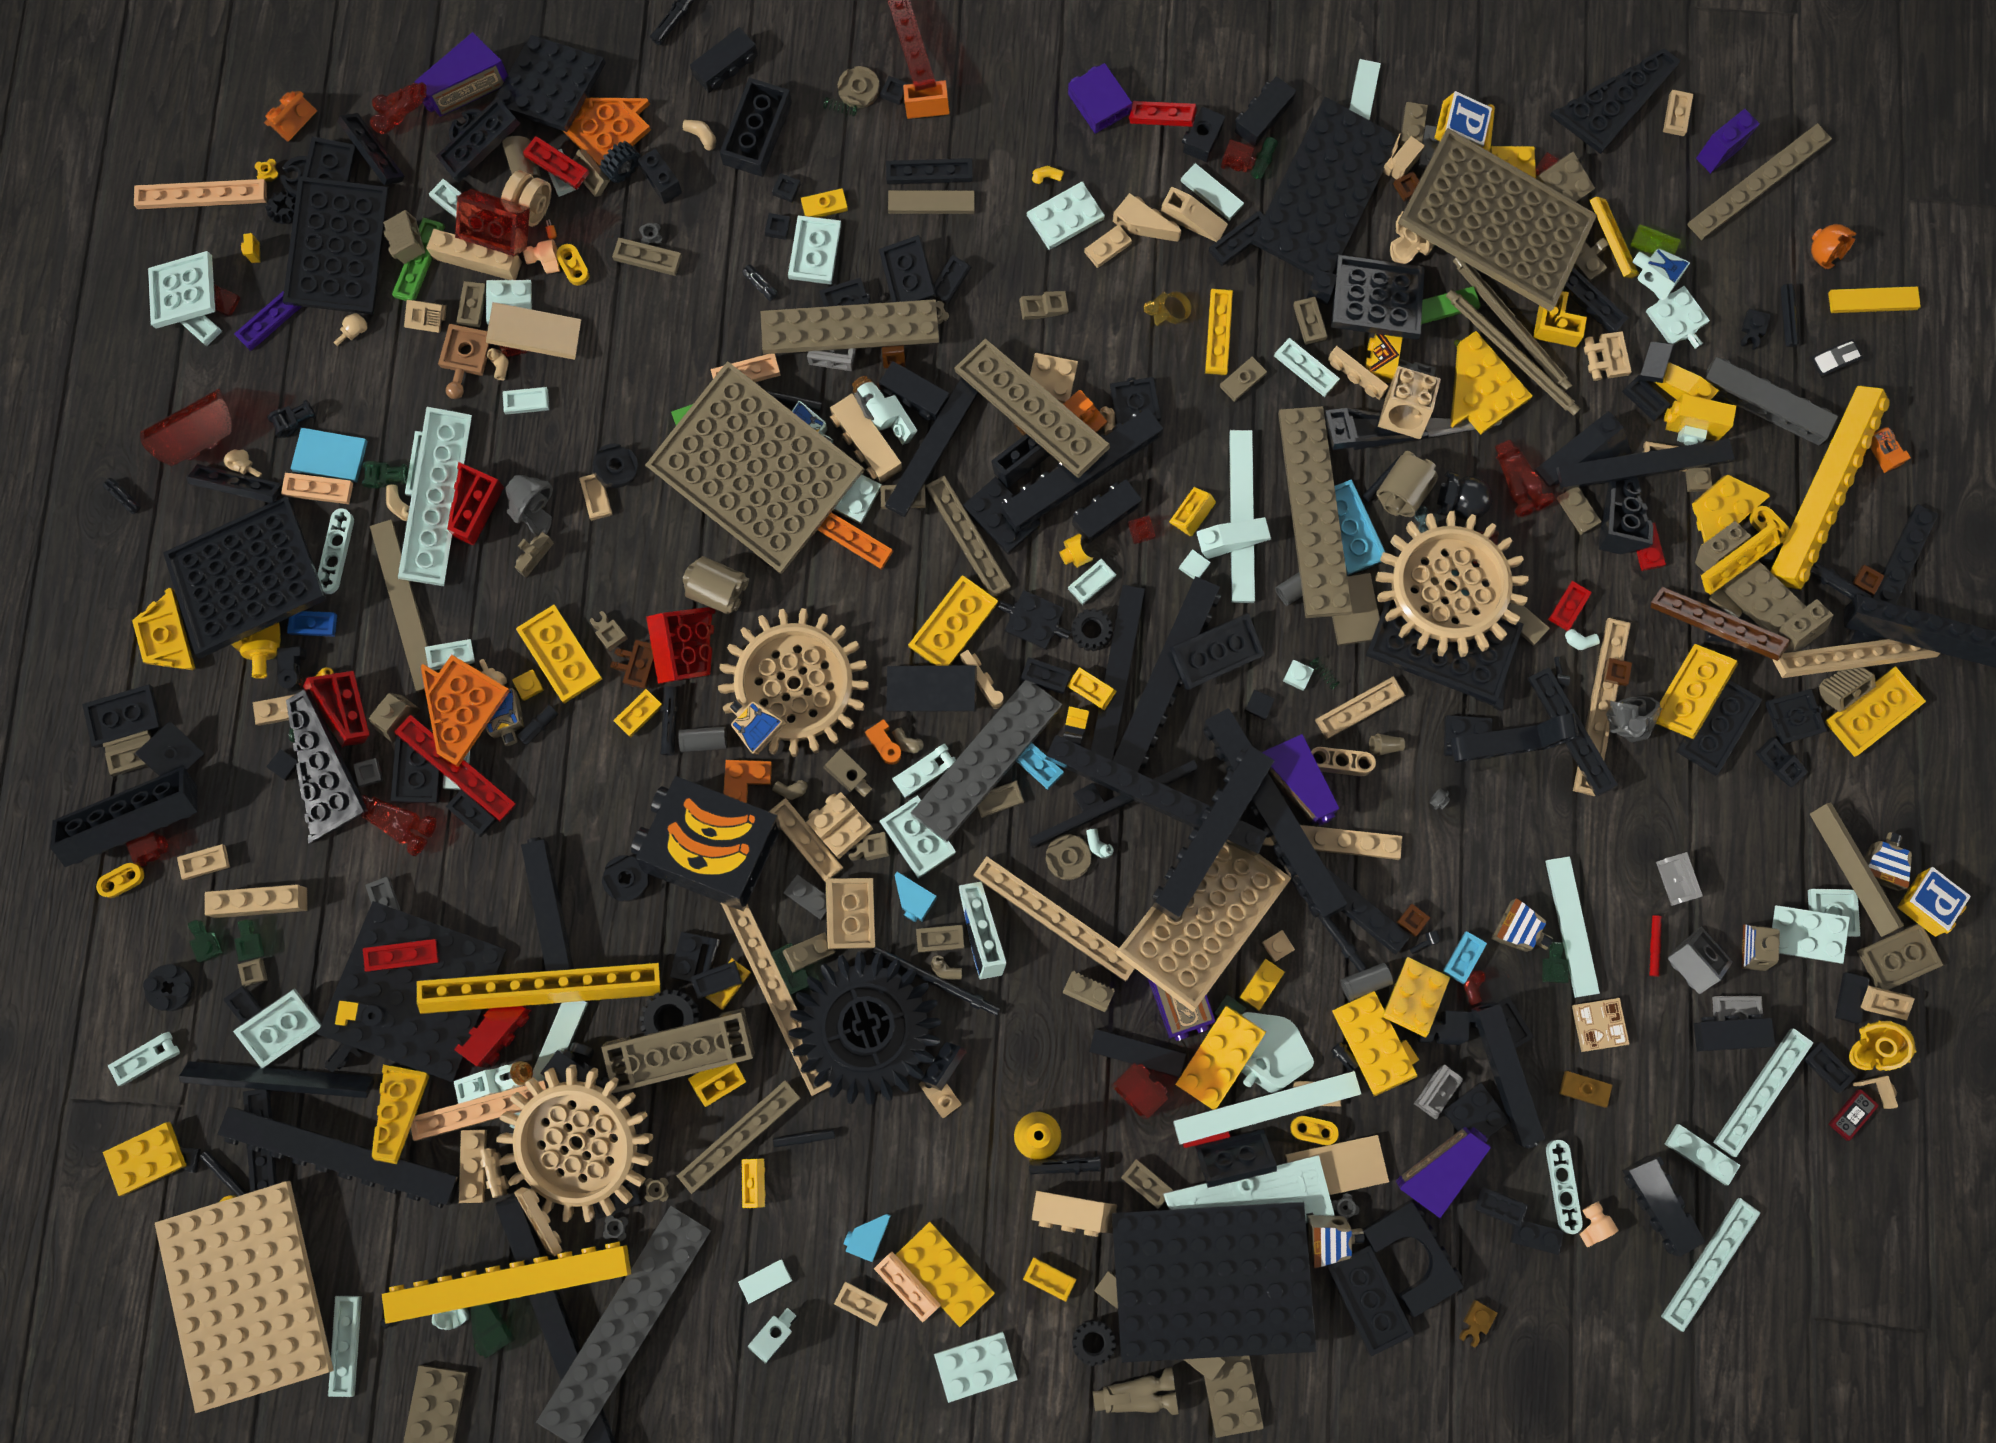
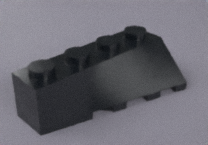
[1622,1156,1705,1257]

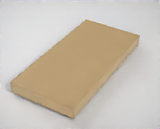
[486,302,581,360]
[1285,1135,1389,1195]

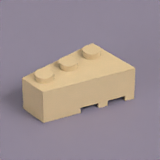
[1032,1191,1117,1237]

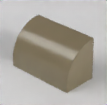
[502,136,542,179]

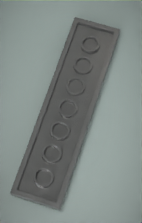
[911,680,1063,843]

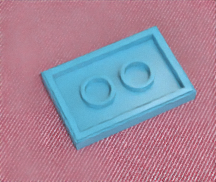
[291,428,368,483]

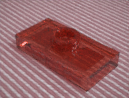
[214,285,241,317]

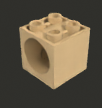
[1378,366,1441,439]

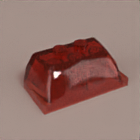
[140,389,232,466]

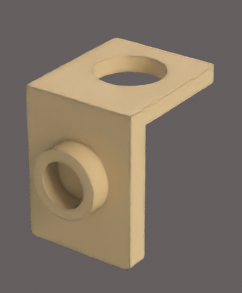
[1853,1076,1898,1109]
[919,1081,962,1118]

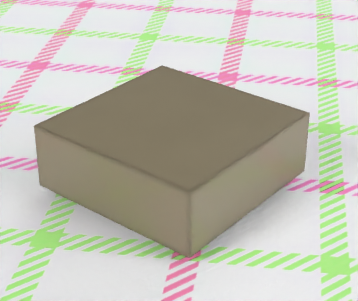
[237,958,268,987]

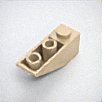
[1161,187,1228,242]
[1113,193,1181,242]

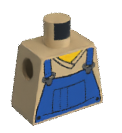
[729,699,787,755]

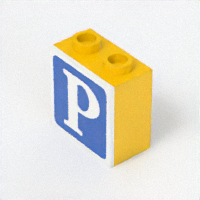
[1434,91,1492,147]
[1897,867,1971,937]

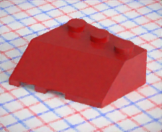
[646,607,715,684]

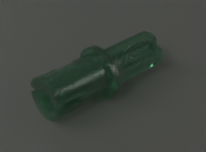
[1251,137,1278,179]

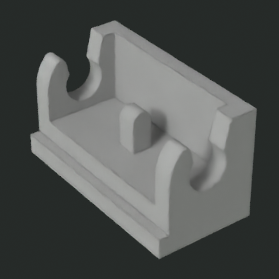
[807,348,856,371]
[1656,852,1703,906]
[1414,1065,1463,1119]

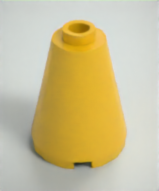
[1014,1112,1061,1160]

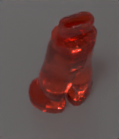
[370,82,427,134]
[1495,440,1556,517]
[362,795,437,856]

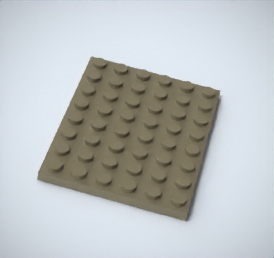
[1398,128,1597,312]
[645,361,865,574]

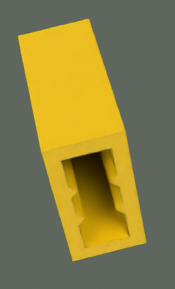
[1664,394,1736,441]

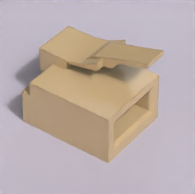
[1383,134,1425,179]
[404,300,447,333]

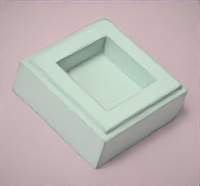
[1179,549,1211,579]

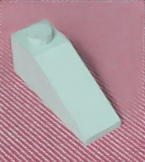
[1196,517,1271,559]

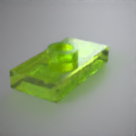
[1630,224,1680,255]

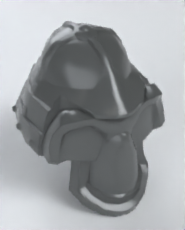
[505,475,553,536]
[1606,696,1662,743]

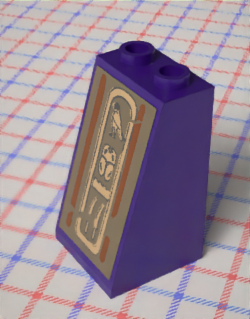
[414,32,508,117]
[1262,734,1339,826]
[1148,979,1215,1041]
[1396,1127,1491,1218]

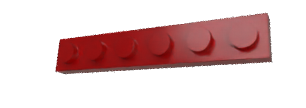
[394,715,516,822]

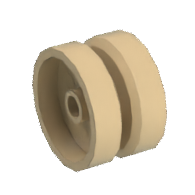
[500,170,552,227]

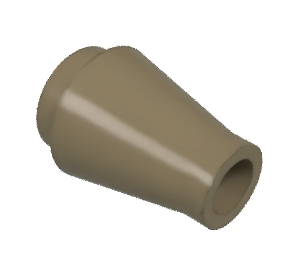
[1369,733,1405,756]

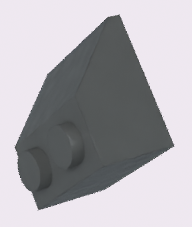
[1668,926,1733,994]

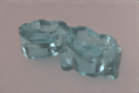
[1414,506,1428,533]

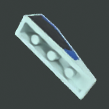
[959,882,1006,980]

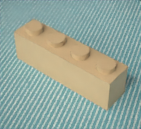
[427,229,522,280]
[830,394,902,484]
[205,885,307,918]

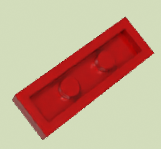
[1129,101,1197,127]
[523,136,589,190]
[363,939,439,972]

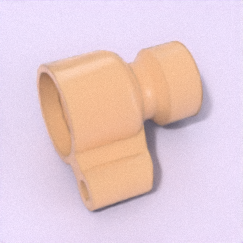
[523,239,560,274]
[1580,1201,1619,1247]

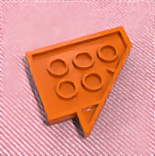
[563,98,651,169]
[421,654,510,767]

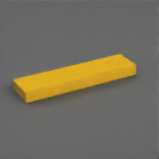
[1590,197,1639,279]
[1828,287,1921,313]
[1205,289,1233,375]
[1701,524,1780,595]

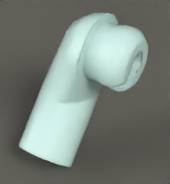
[1565,629,1600,650]
[1086,829,1114,858]

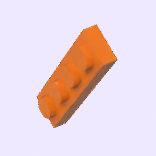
[817,512,893,570]

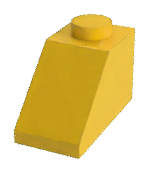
[688,1063,746,1107]

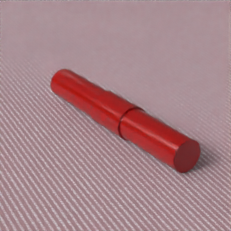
[1649,916,1662,977]

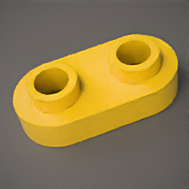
[556,244,589,286]
[1749,506,1790,546]
[96,863,144,898]
[1290,1116,1338,1145]

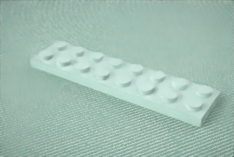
[398,407,472,586]

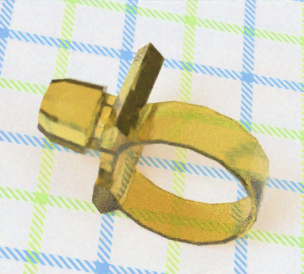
[1144,291,1191,326]

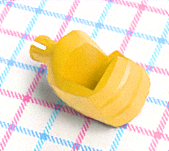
[231,622,280,679]

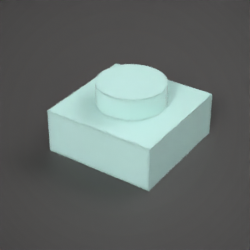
[1677,425,1707,445]
[1283,660,1314,691]

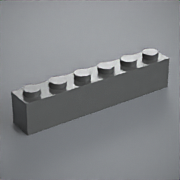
[1703,357,1838,446]

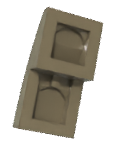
[1019,291,1069,320]

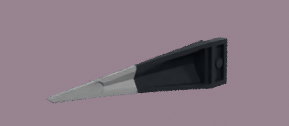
[1325,408,1502,450]

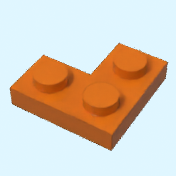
[724,760,772,803]

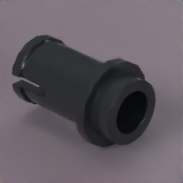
[1331,1042,1359,1072]

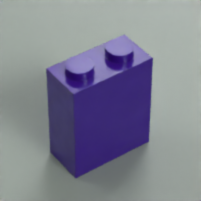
[1068,63,1132,134]
[1696,109,1760,174]

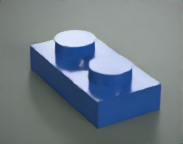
[287,611,337,637]

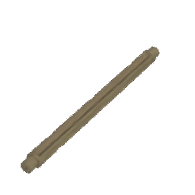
[1453,257,1572,392]
[1446,289,1581,416]

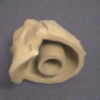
[1390,211,1434,264]

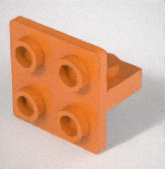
[264,91,317,142]
[1063,390,1108,433]

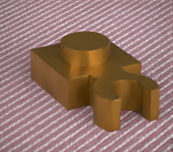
[1459,1300,1497,1347]

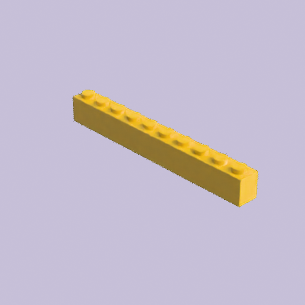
[1770,386,1889,590]
[417,963,660,1014]
[382,1242,631,1324]

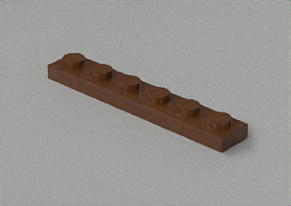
[1651,587,1790,661]

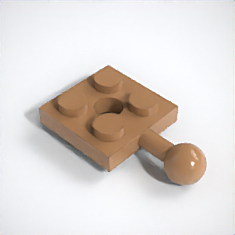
[438,324,491,399]

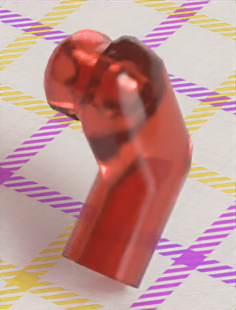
[1464,970,1486,1005]

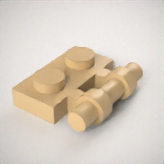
[1584,331,1632,381]
[480,1148,509,1198]

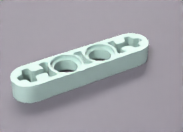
[317,508,354,594]
[1546,1140,1582,1234]

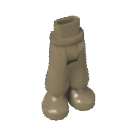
[1093,1367,1179,1415]

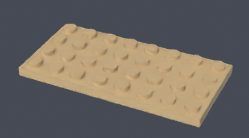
[1116,843,1291,1012]

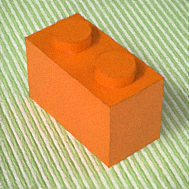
[903,80,950,119]

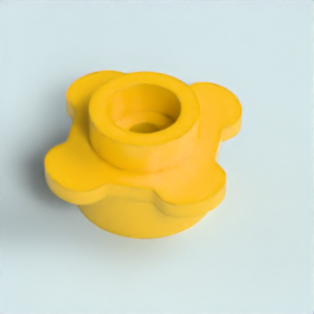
[255,159,279,182]

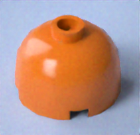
[1811,224,1856,269]

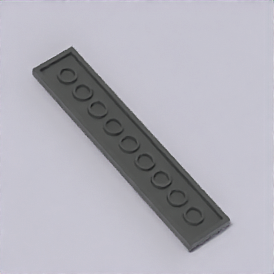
[536,1206,711,1443]

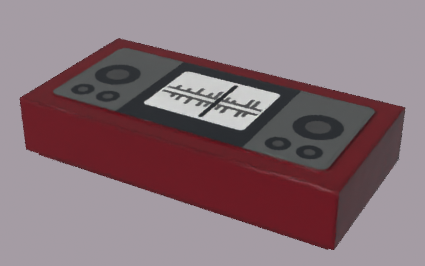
[1828,1089,1879,1141]

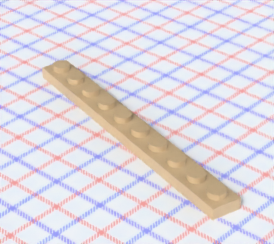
[721,903,831,1096]

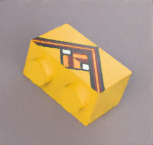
[1364,334,1402,383]

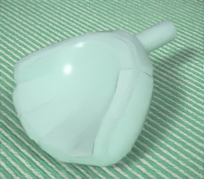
[432,1308,470,1330]

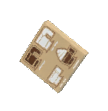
[1572,998,1629,1052]

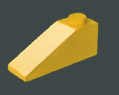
[1654,362,1719,400]

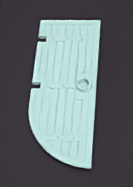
[1164,1155,1335,1223]

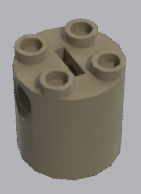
[1376,451,1438,517]
[683,556,749,614]

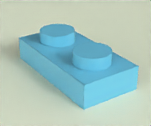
[1017,743,1064,790]
[1443,931,1487,984]

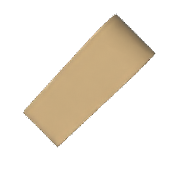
[1311,747,1376,776]

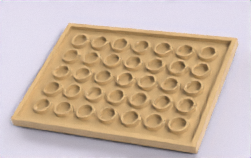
[155,1181,334,1413]

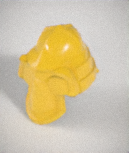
[1849,1021,1916,1071]

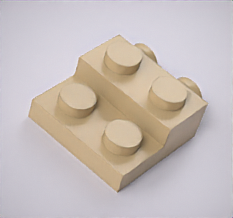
[806,792,873,859]

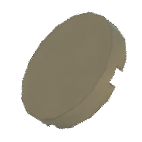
[837,66,880,109]
[1046,834,1091,880]

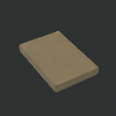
[1332,573,1379,646]
[1857,924,1943,990]

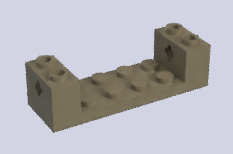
[1695,521,1833,653]
[601,1008,755,1093]

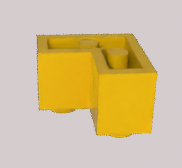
[1533,291,1587,347]

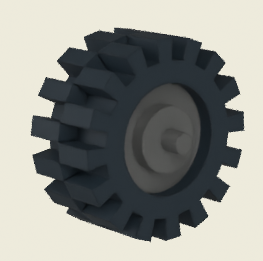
[600,141,641,183]

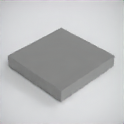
[1712,996,1763,1021]

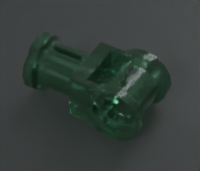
[362,461,408,489]

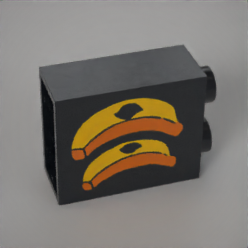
[631,776,781,912]

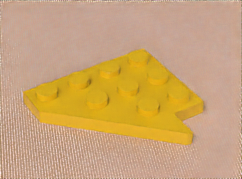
[1450,331,1532,435]

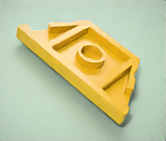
[1692,475,1770,545]
[132,588,195,670]

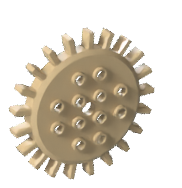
[1376,511,1529,657]
[718,608,869,757]
[497,1065,653,1222]

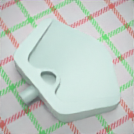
[1241,1012,1314,1093]

